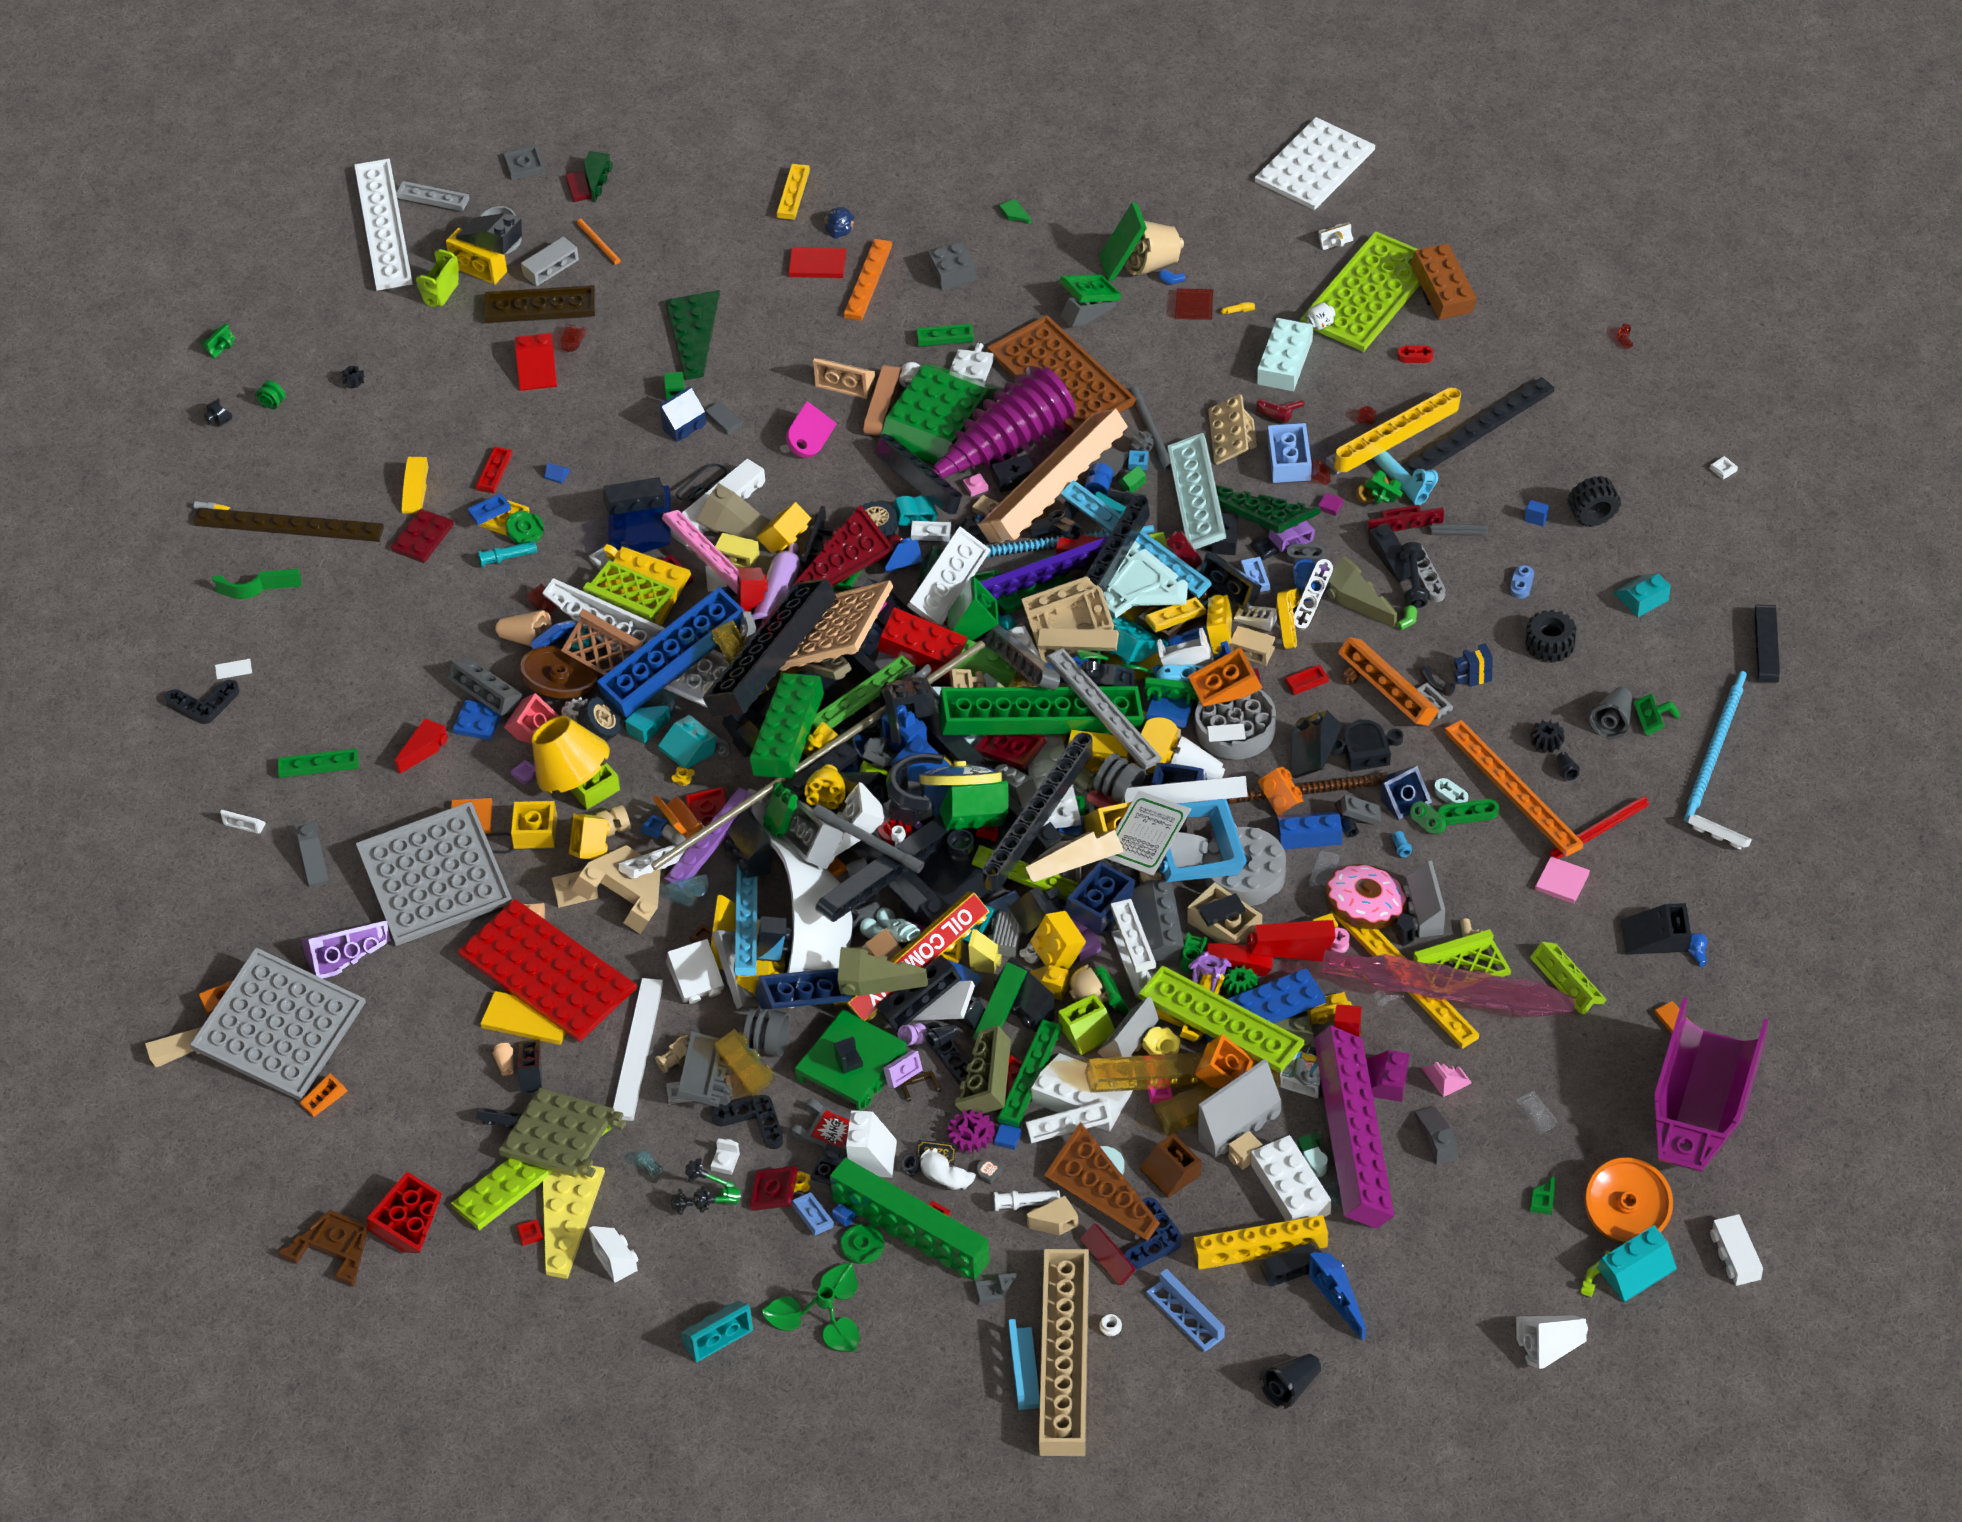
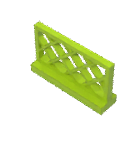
[583,561,675,623]
[1412,929,1511,998]

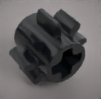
[341,366,365,388]

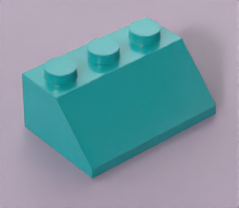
[1597,1225,1677,1302]
[681,1301,753,1363]

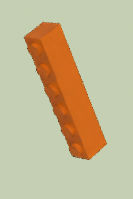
[1338,637,1439,726]

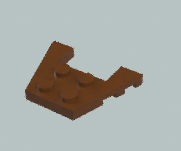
[279,1210,368,1287]

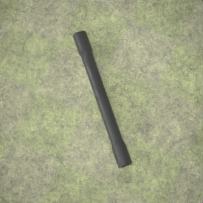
[1128,386,1172,471]
[812,804,924,873]

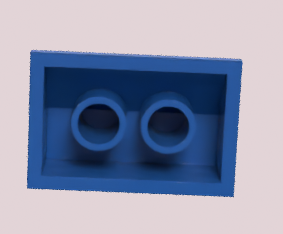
[1276,811,1342,849]

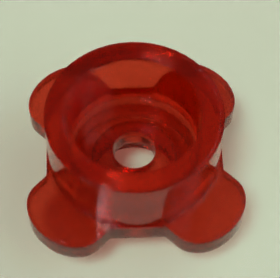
[1357,406,1377,424]

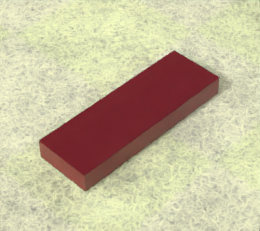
[1080,1223,1136,1285]

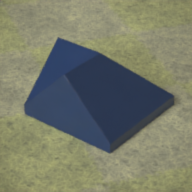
[1381,766,1432,820]

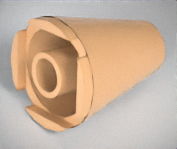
[495,610,552,647]

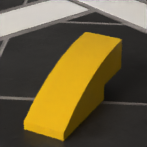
[402,457,429,514]

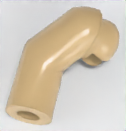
[1460,918,1482,937]

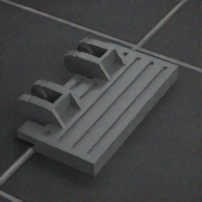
[677,1031,738,1107]

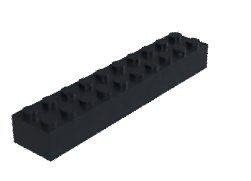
[702,578,837,717]

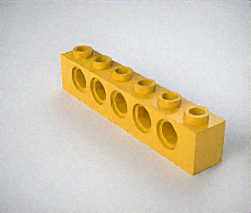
[1194,1215,1328,1270]

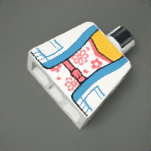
[1280,1047,1322,1098]

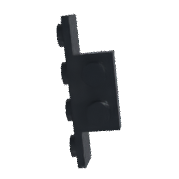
[800,505,835,572]

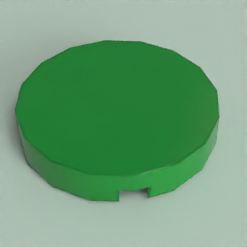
[505,510,544,544]
[841,1224,884,1264]

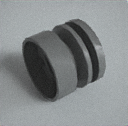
[1093,753,1146,804]
[743,1007,790,1057]

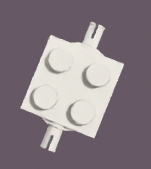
[950,343,994,383]

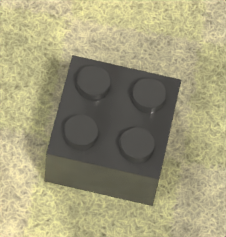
[928,242,976,290]

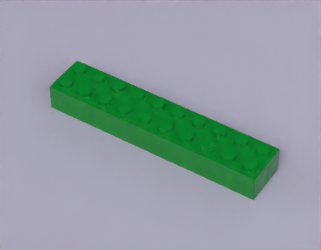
[937,686,1144,735]

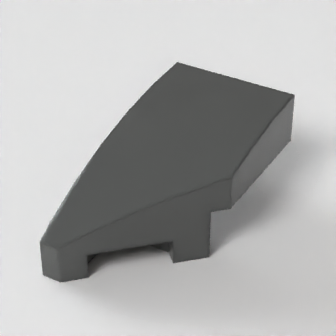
[974,1273,1017,1305]

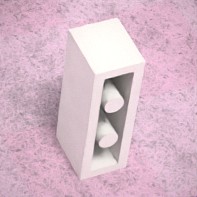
[1710,1214,1763,1286]

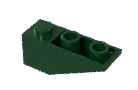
[584,151,613,202]

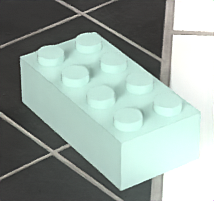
[1257,318,1313,391]

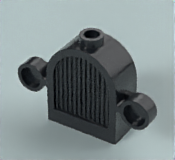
[1081,661,1135,687]
[1330,719,1404,772]

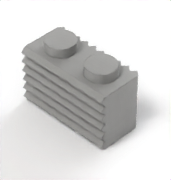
[988,911,1022,957]

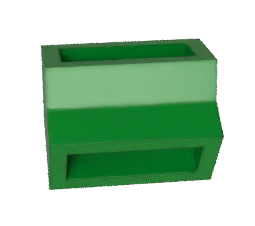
[1118,465,1146,493]

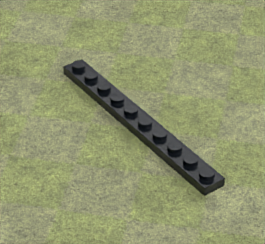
[1401,377,1555,476]

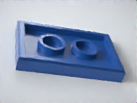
[1146,695,1194,728]

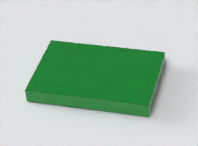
[1059,274,1122,302]

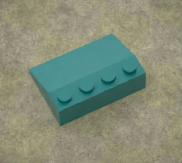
[1107,614,1170,664]

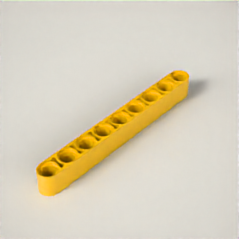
[1334,388,1461,472]

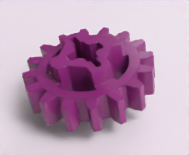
[948,1109,995,1154]

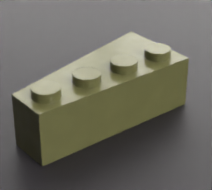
[954,1025,1011,1114]

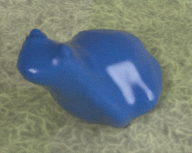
[1687,933,1708,967]

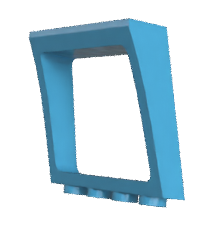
[1159,799,1247,882]

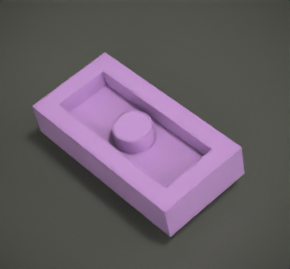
[883,1050,923,1088]

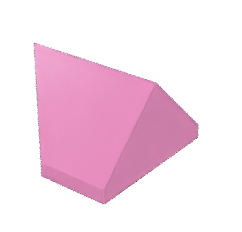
[1421,1062,1471,1097]

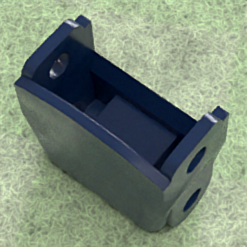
[1152,763,1207,802]

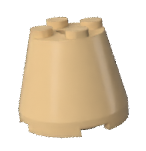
[1124,221,1184,275]

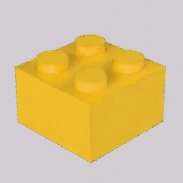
[756,502,811,554]
[511,801,557,849]
[569,813,610,860]
[1030,911,1086,970]

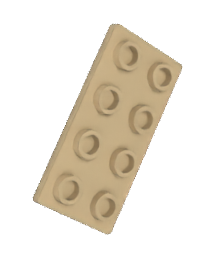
[1208,394,1257,465]

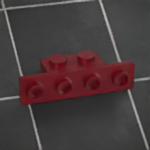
[1368,504,1444,535]

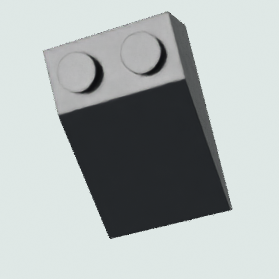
[456,213,522,255]
[1292,710,1342,779]

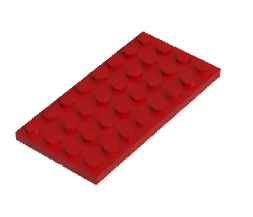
[458,899,637,1043]

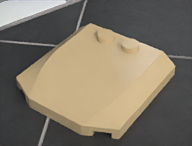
[1022,576,1114,664]

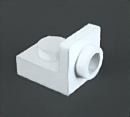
[711,1138,740,1175]

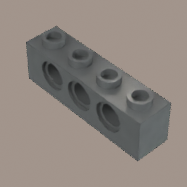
[448,658,522,715]

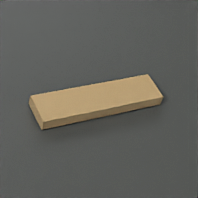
[1037,628,1119,651]

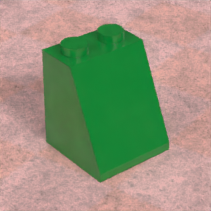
[947,576,999,645]

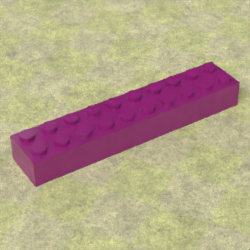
[1314,1025,1394,1228]

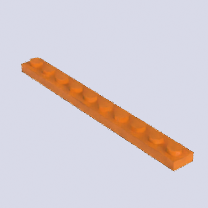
[1445,720,1583,857]

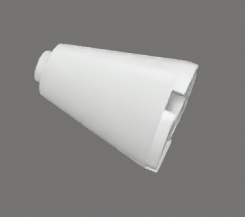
[1170,736,1225,780]

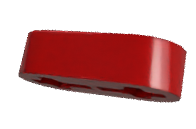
[1398,345,1434,363]

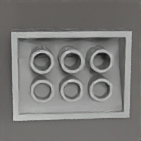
[1198,1059,1281,1158]

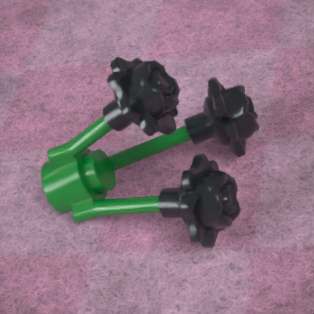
[671,1158,740,1215]

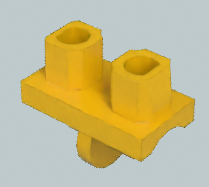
[803,722,838,762]

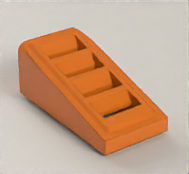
[300,1073,348,1117]

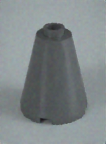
[1589,687,1632,739]

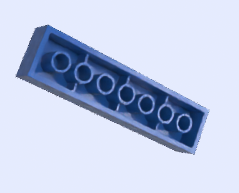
[597,587,744,717]

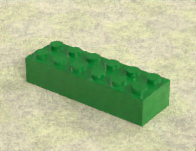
[750,673,824,779]

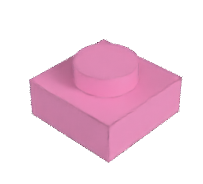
[963,473,988,497]

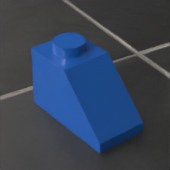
[883,538,923,573]

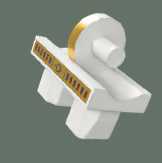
[1318,222,1353,250]

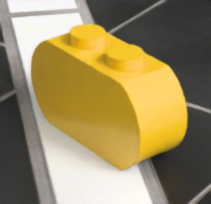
[1133,717,1180,773]

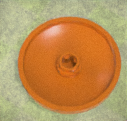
[1584,1158,1673,1244]

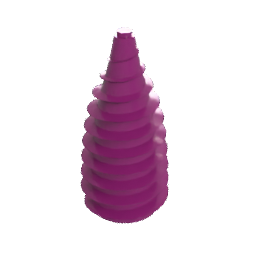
[933,366,1076,478]

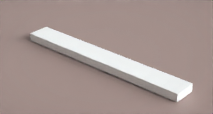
[613,978,663,1121]

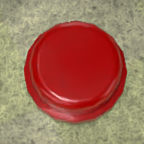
[878,817,912,847]

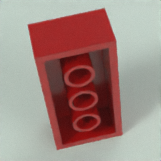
[877,607,967,679]

